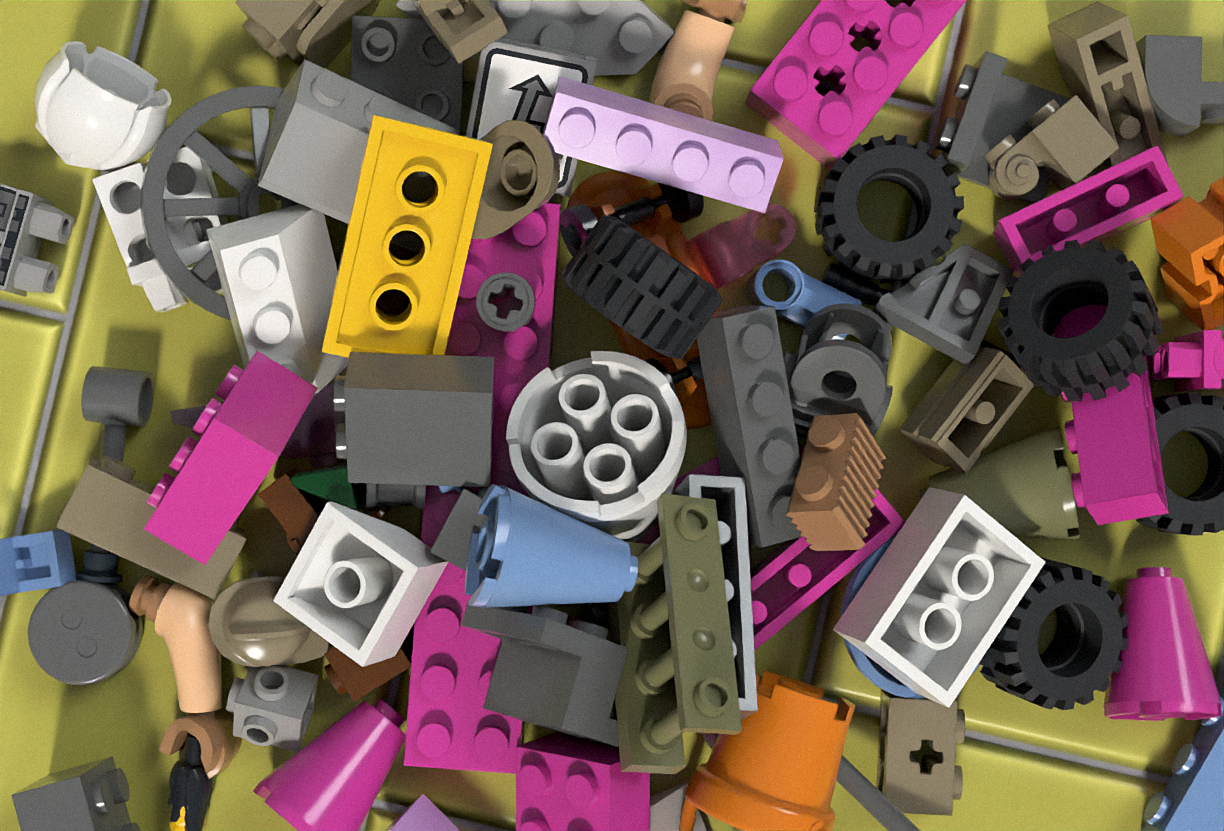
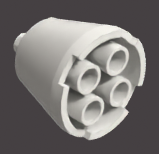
[506,351,687,543]

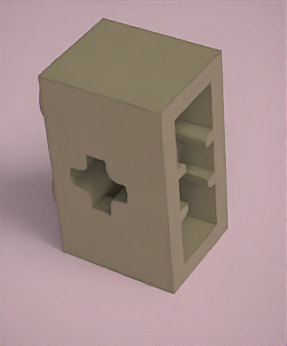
[876,691,966,816]

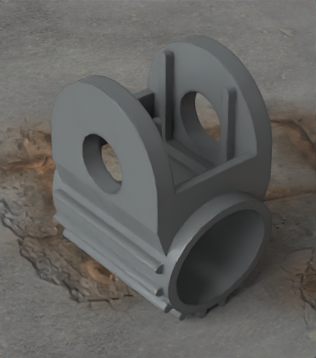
[784,303,893,439]

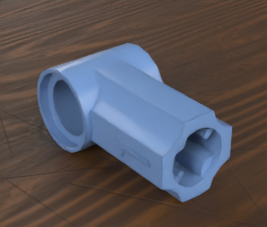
[747,259,862,340]

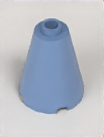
[465,484,638,608]

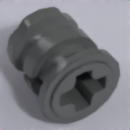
[476,272,535,332]

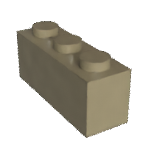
[56,455,247,599]

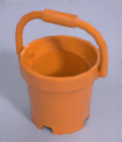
[679,670,856,831]

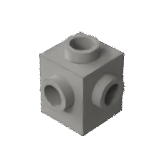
[226,665,319,752]

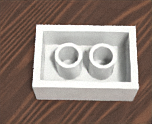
[833,487,1045,708]

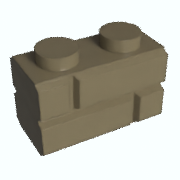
[900,346,1034,474]

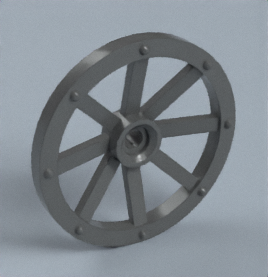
[140,86,339,320]

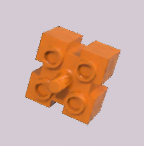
[1150,177,1224,330]

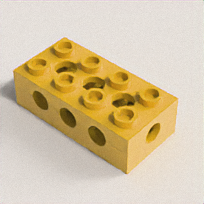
[322,114,493,358]

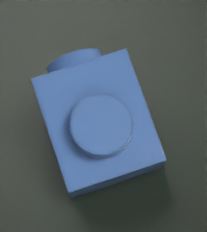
[0,529,77,596]

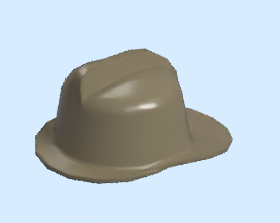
[471,120,563,239]
[208,575,335,667]

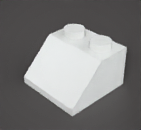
[273,502,448,667]

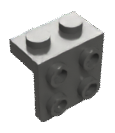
[935,51,1070,204]

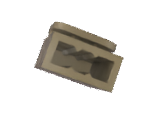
[235,0,380,68]

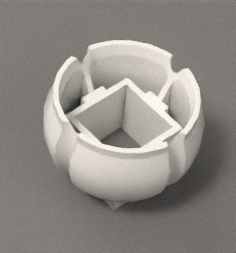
[34,41,172,172]

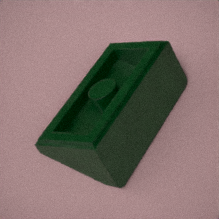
[291,465,372,510]

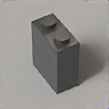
[334,352,494,487]

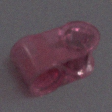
[684,203,796,290]

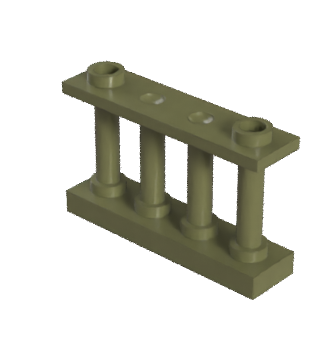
[607,493,742,774]

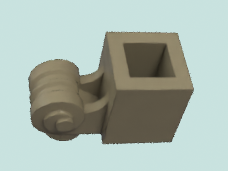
[983,95,1120,200]

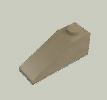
[1047,1,1168,169]

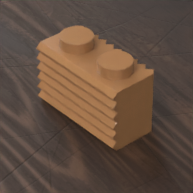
[786,413,886,551]

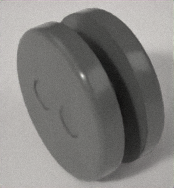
[28,580,143,685]

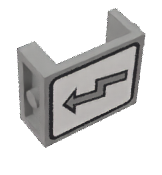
[466,37,597,202]

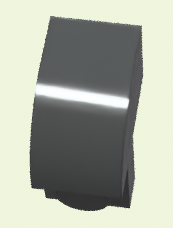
[1136,35,1224,137]

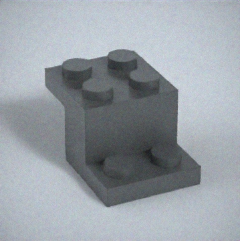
[461,603,629,748]

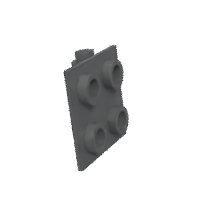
[350,15,464,135]

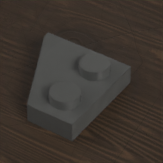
[872,244,1014,365]

